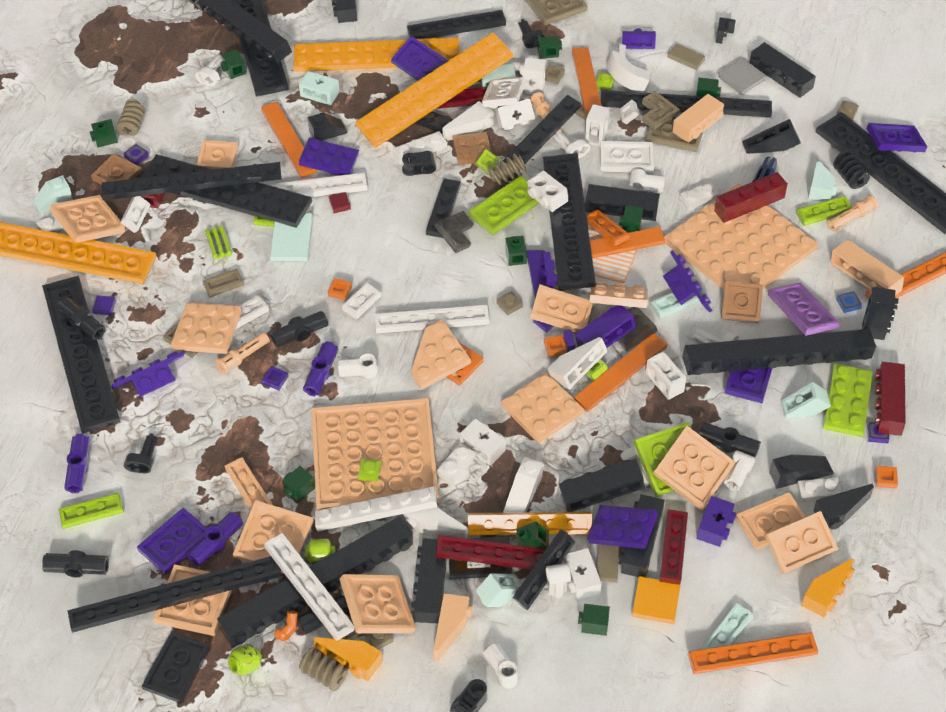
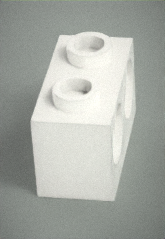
[527,171,568,212]
[646,352,686,400]

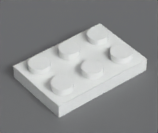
[482,77,525,108]
[600,141,654,172]

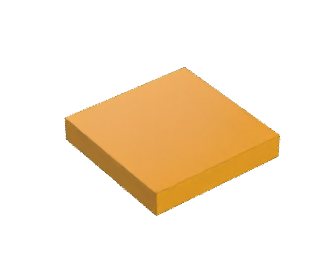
[632,576,681,624]

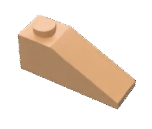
[433,593,473,661]

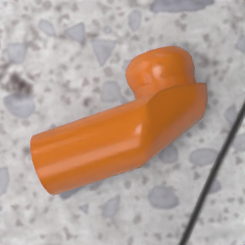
[274,611,298,641]

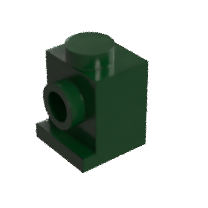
[537,35,562,59]

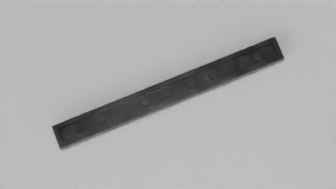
[600,90,772,118]
[102,162,282,200]
[67,556,282,633]

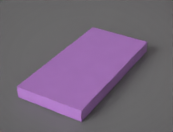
[767,282,840,336]

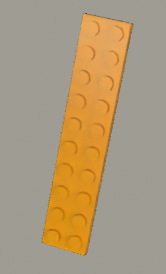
[355,32,513,148]
[294,37,460,72]
[0,222,156,285]

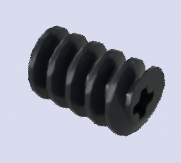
[833,150,870,189]

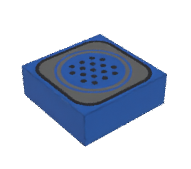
[836,291,862,313]

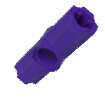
[303,341,338,397]
[64,434,90,493]
[187,512,244,566]

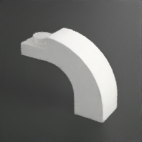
[607,44,650,92]

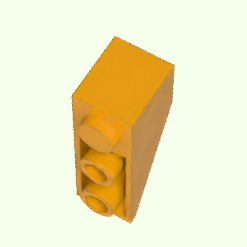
[801,558,855,617]
[313,637,383,681]

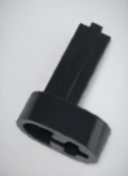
[518,19,545,48]
[123,433,158,474]

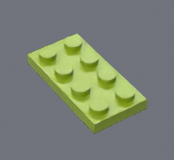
[468,176,540,236]
[823,364,873,437]

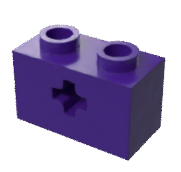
[697,496,736,547]

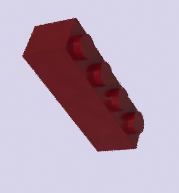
[714,172,788,223]
[874,361,906,436]

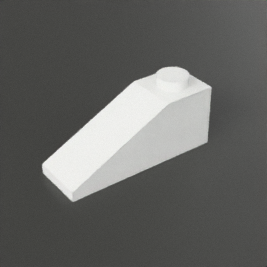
[443,101,494,141]
[548,337,607,390]
[503,457,543,513]
[404,507,468,539]

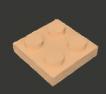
[197,140,238,170]

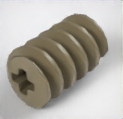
[116,99,146,136]
[487,154,527,185]
[299,647,348,691]

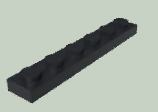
[407,10,506,39]
[503,95,581,175]

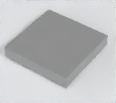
[718,58,766,95]

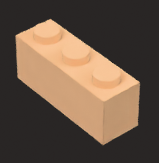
[673,94,724,143]

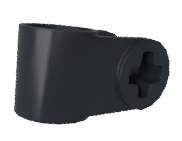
[402,151,436,176]
[450,679,488,712]

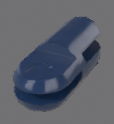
[752,156,777,182]

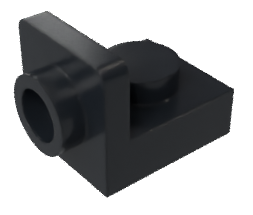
[716,17,736,44]

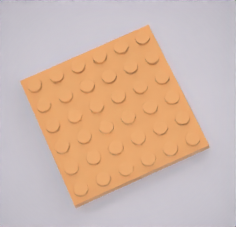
[664,183,818,290]
[311,398,439,511]

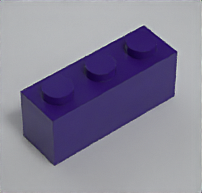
[575,305,636,348]

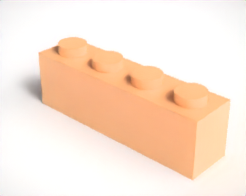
[831,240,904,295]

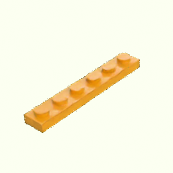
[468,512,592,535]

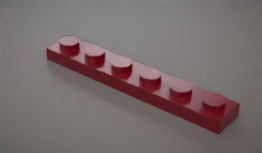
[435,535,546,570]

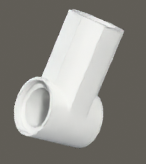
[629,169,665,192]
[338,353,378,379]
[724,450,756,491]
[546,563,571,598]
[483,644,518,689]

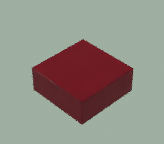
[329,192,351,214]

